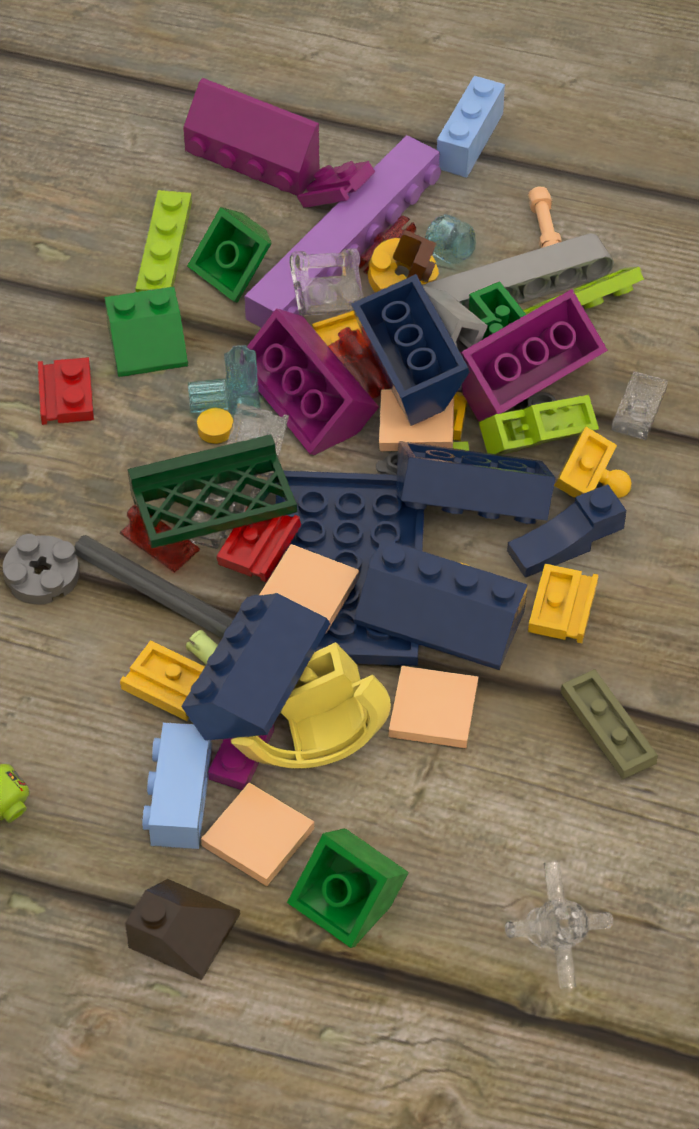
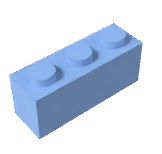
[437,76,505,178]
[142,723,212,849]

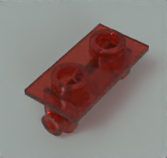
[328,327,391,399]
[120,505,200,573]

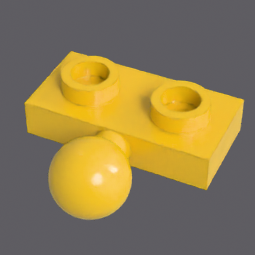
[554,427,632,498]

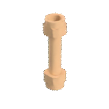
[528,186,562,248]

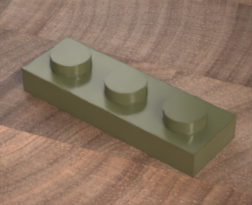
[561,669,658,780]

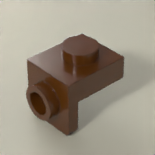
[393,230,437,283]

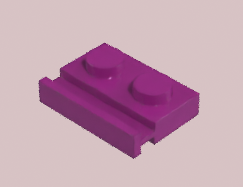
[297,161,375,208]

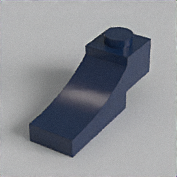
[507,484,627,578]

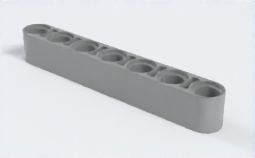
[422,233,614,310]

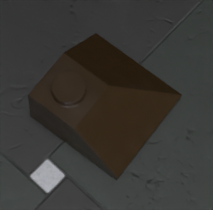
[125,879,240,980]

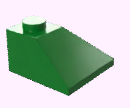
[187,207,272,303]

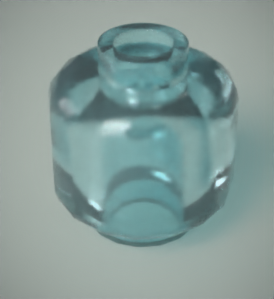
[425,214,476,264]

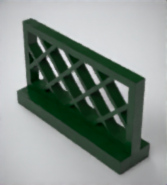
[127,434,298,548]

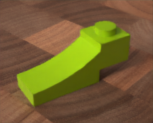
[479,395,599,455]

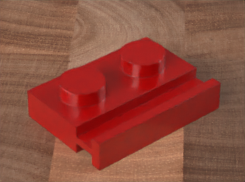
[38,357,94,425]
[216,507,301,582]

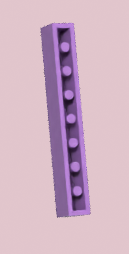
[245,135,441,328]

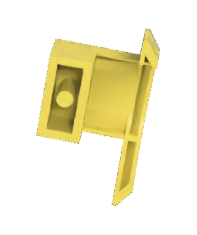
[231,642,391,768]

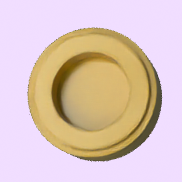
[197,408,234,444]

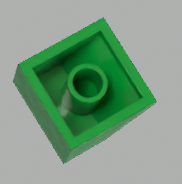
[104,286,188,377]
[287,828,409,948]

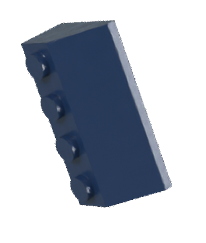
[351,274,470,426]
[396,441,556,524]
[354,539,528,670]
[181,593,331,740]

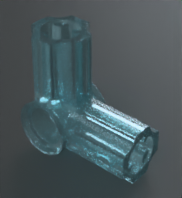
[188,345,261,417]

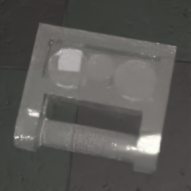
[289,248,364,316]

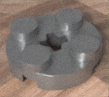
[3,534,79,605]

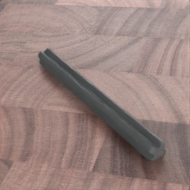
[74,535,233,638]

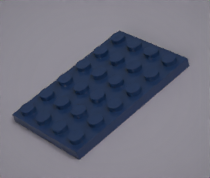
[269,471,424,666]

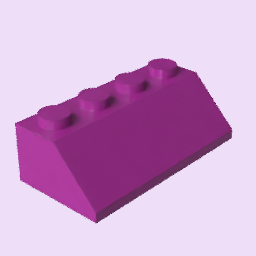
[183,78,320,196]
[460,289,608,422]
[235,308,379,455]

